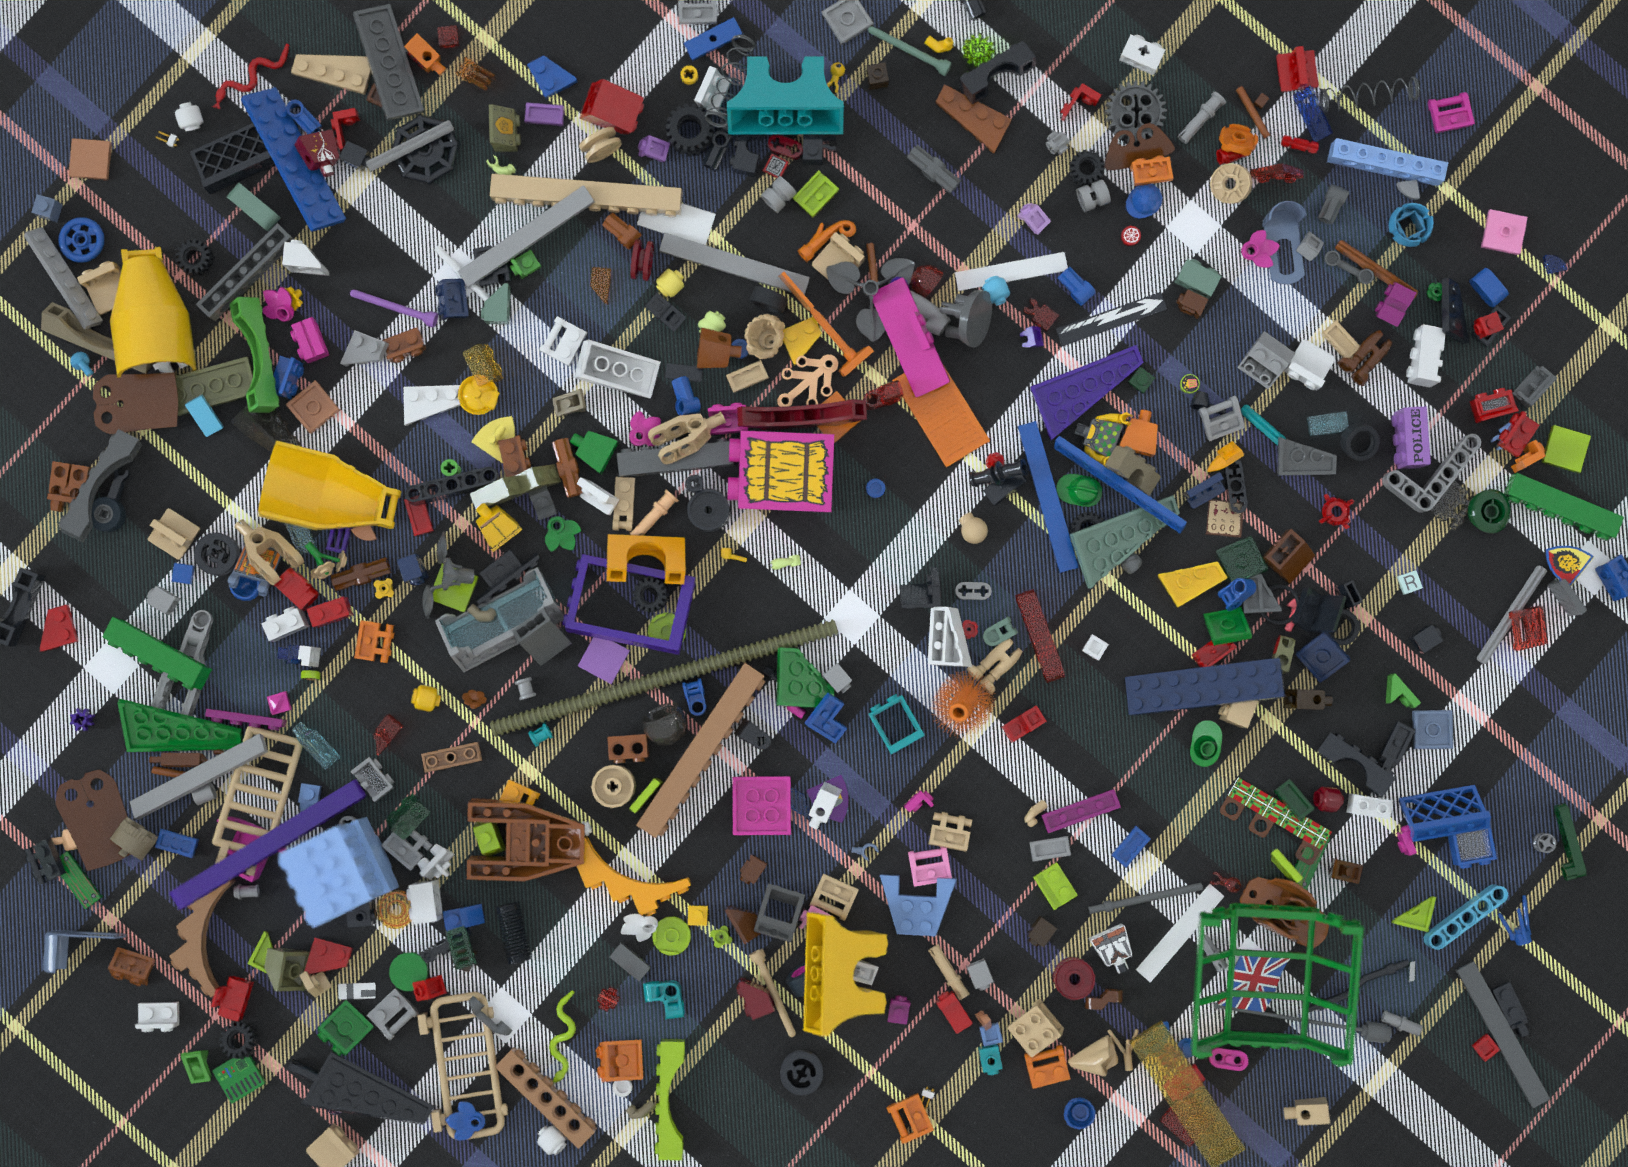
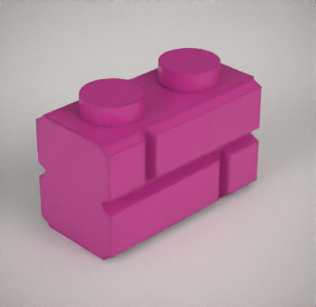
[290,317,329,363]

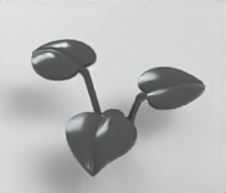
[826,258,915,342]
[422,531,474,619]

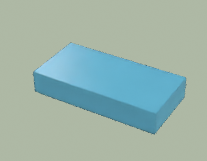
[185,395,223,437]

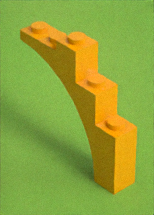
[577,837,691,916]

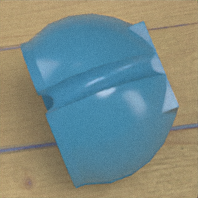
[1388,203,1434,247]

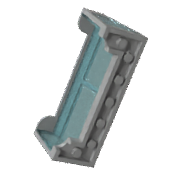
[435,567,564,672]

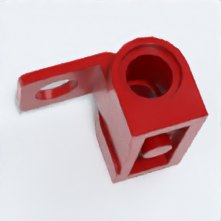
[274,567,319,611]
[211,976,254,1022]

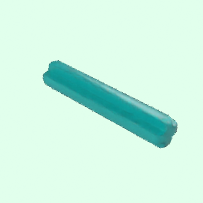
[1240,404,1286,446]

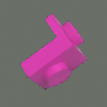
[1396,825,1417,856]

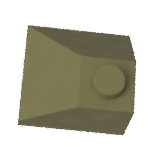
[264,948,310,991]

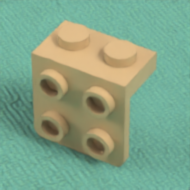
[812,232,865,279]
[77,261,121,315]
[306,1123,360,1167]

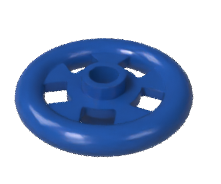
[59,217,104,263]

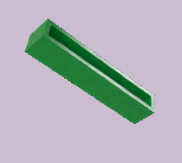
[1504,473,1624,541]
[102,617,212,691]

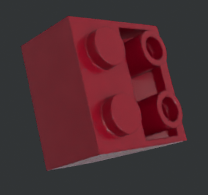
[736,977,775,1020]

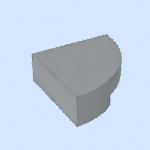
[1397,180,1420,200]

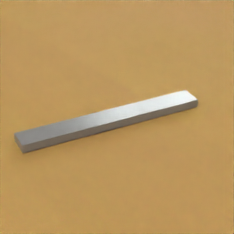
[458,185,595,288]
[659,233,810,295]
[130,734,268,820]

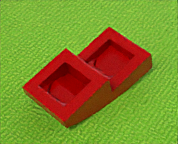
[1002,705,1047,743]

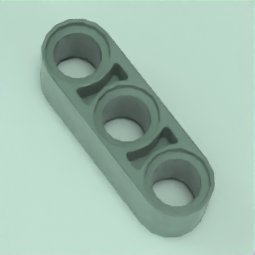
[227,183,281,232]

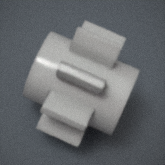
[1046,131,1069,155]

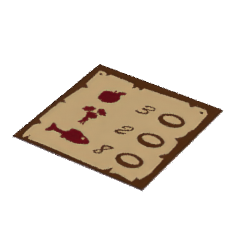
[1206,499,1243,538]

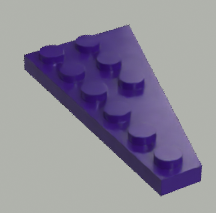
[1030,345,1144,440]

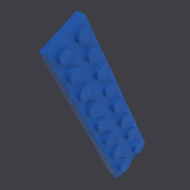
[241,87,346,232]

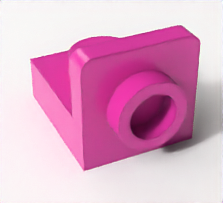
[903,790,934,813]

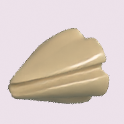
[1068,1035,1118,1076]

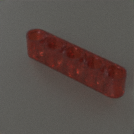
[1015,589,1065,683]

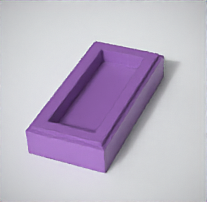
[525,103,565,126]

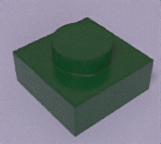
[1128,367,1155,394]

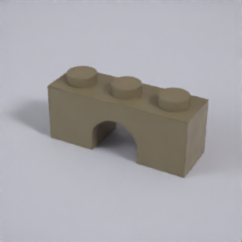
[1105,445,1161,496]

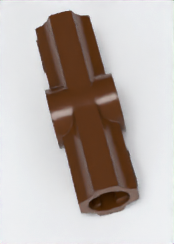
[331,557,392,591]

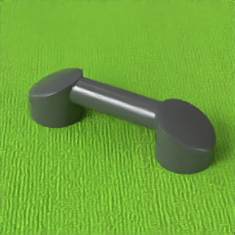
[1324,251,1374,284]
[469,996,513,1036]

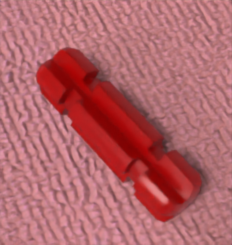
[1281,135,1319,153]

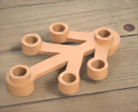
[777,354,838,407]

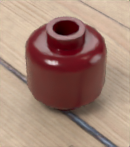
[1313,786,1344,812]

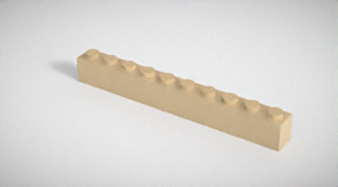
[490,174,683,217]

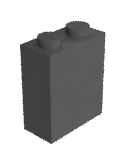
[512,608,572,666]

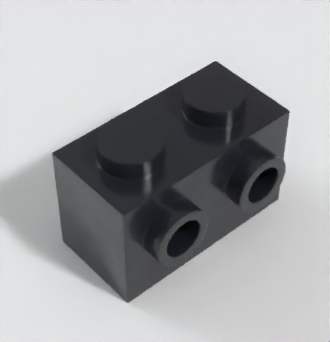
[347,898,377,928]

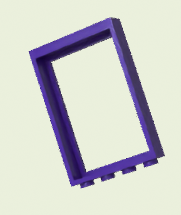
[563,554,696,655]

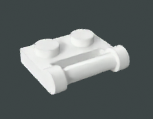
[539,317,587,367]

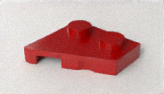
[304,938,353,975]

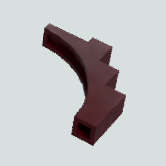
[737,399,867,431]

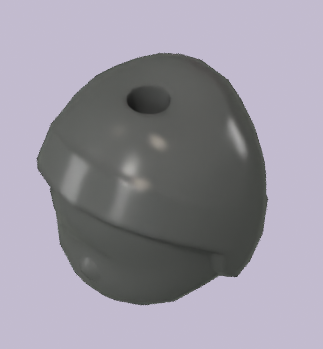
[1120,553,1142,574]

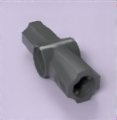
[907,144,961,194]

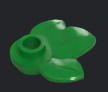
[545,516,581,552]

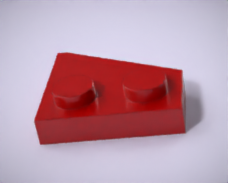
[40,605,79,652]

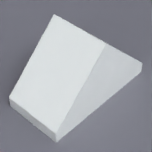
[853,960,879,985]

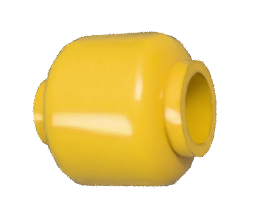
[411,685,441,712]

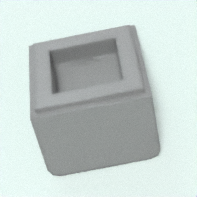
[1296,232,1324,261]

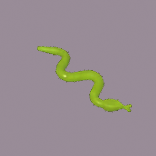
[549,991,576,1083]

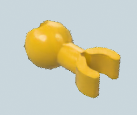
[827,62,845,94]

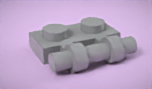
[381,820,433,871]

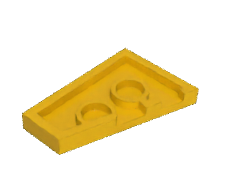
[1157,562,1228,608]

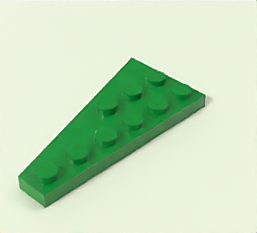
[117,698,243,752]

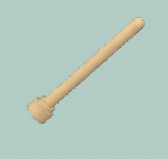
[749,948,796,1037]

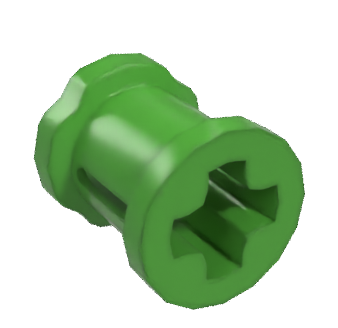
[441,459,461,476]

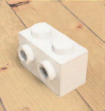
[261,606,310,642]

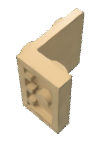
[1008,998,1064,1057]

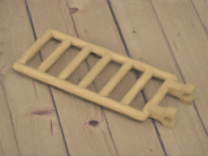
[212,726,304,876]

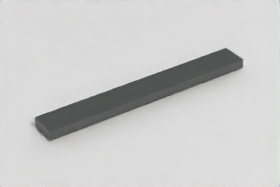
[1456,961,1550,1108]

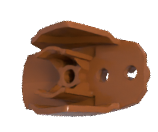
[1240,877,1329,948]

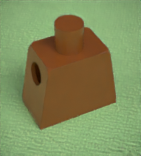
[697,328,742,368]

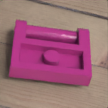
[1428,92,1475,133]

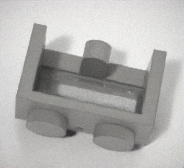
[350,757,394,802]

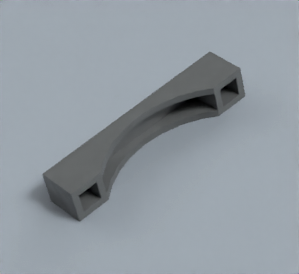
[59,429,142,543]

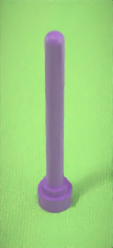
[350,290,439,328]

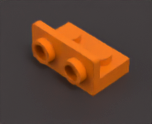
[1130,156,1173,186]
[1511,440,1546,473]

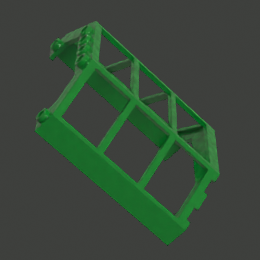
[1190,903,1363,1067]

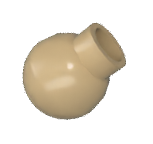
[959,512,988,544]

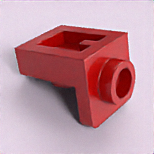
[1473,312,1504,338]
[412,974,446,1001]

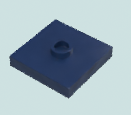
[1295,632,1351,683]

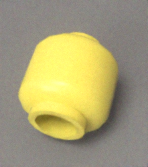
[656,269,684,297]

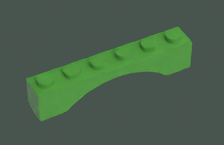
[229,297,279,413]

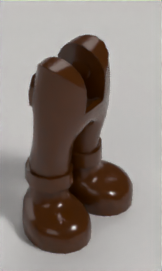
[1338,330,1393,386]

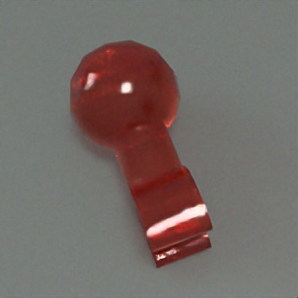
[1210,872,1241,893]

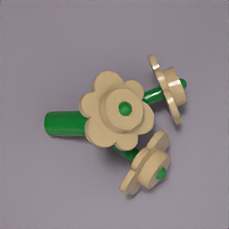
[305,541,347,579]

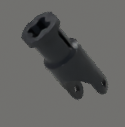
[685,475,703,493]

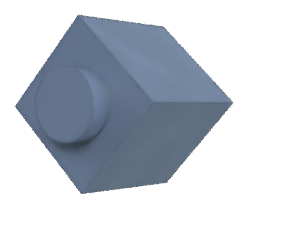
[31,194,63,222]

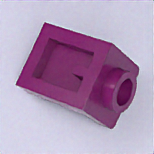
[887,995,911,1025]

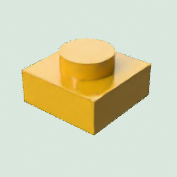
[688,905,708,926]

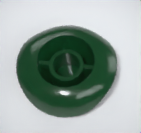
[1468,489,1511,533]

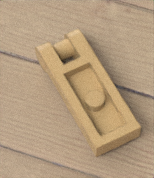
[613,477,635,531]

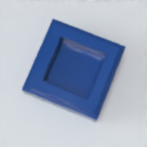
[171,563,195,585]

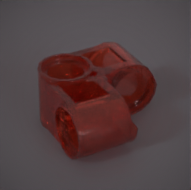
[863,380,903,410]

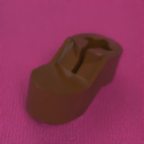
[1085,989,1123,1010]

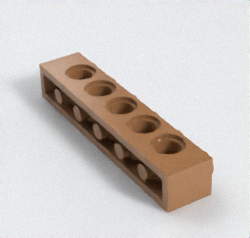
[495,1047,597,1149]

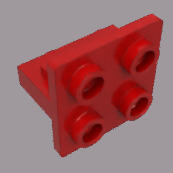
[1276,46,1319,92]

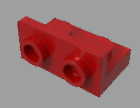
[1497,411,1540,458]

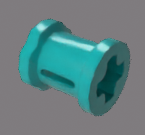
[528,723,553,747]

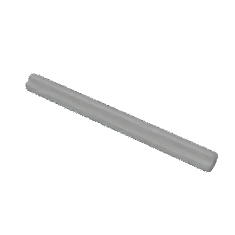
[1477,565,1547,664]

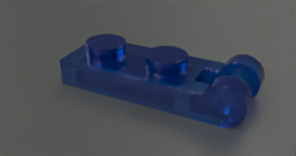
[1293,85,1333,142]

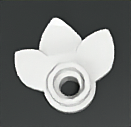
[621,914,658,942]

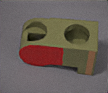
[1272,635,1295,674]

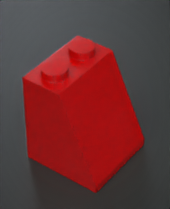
[579,79,644,135]

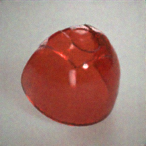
[911,265,943,298]

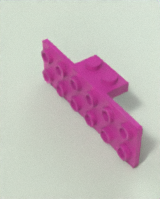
[873,278,950,397]

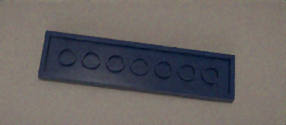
[1125,658,1285,716]

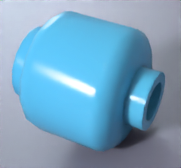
[982,276,1010,306]

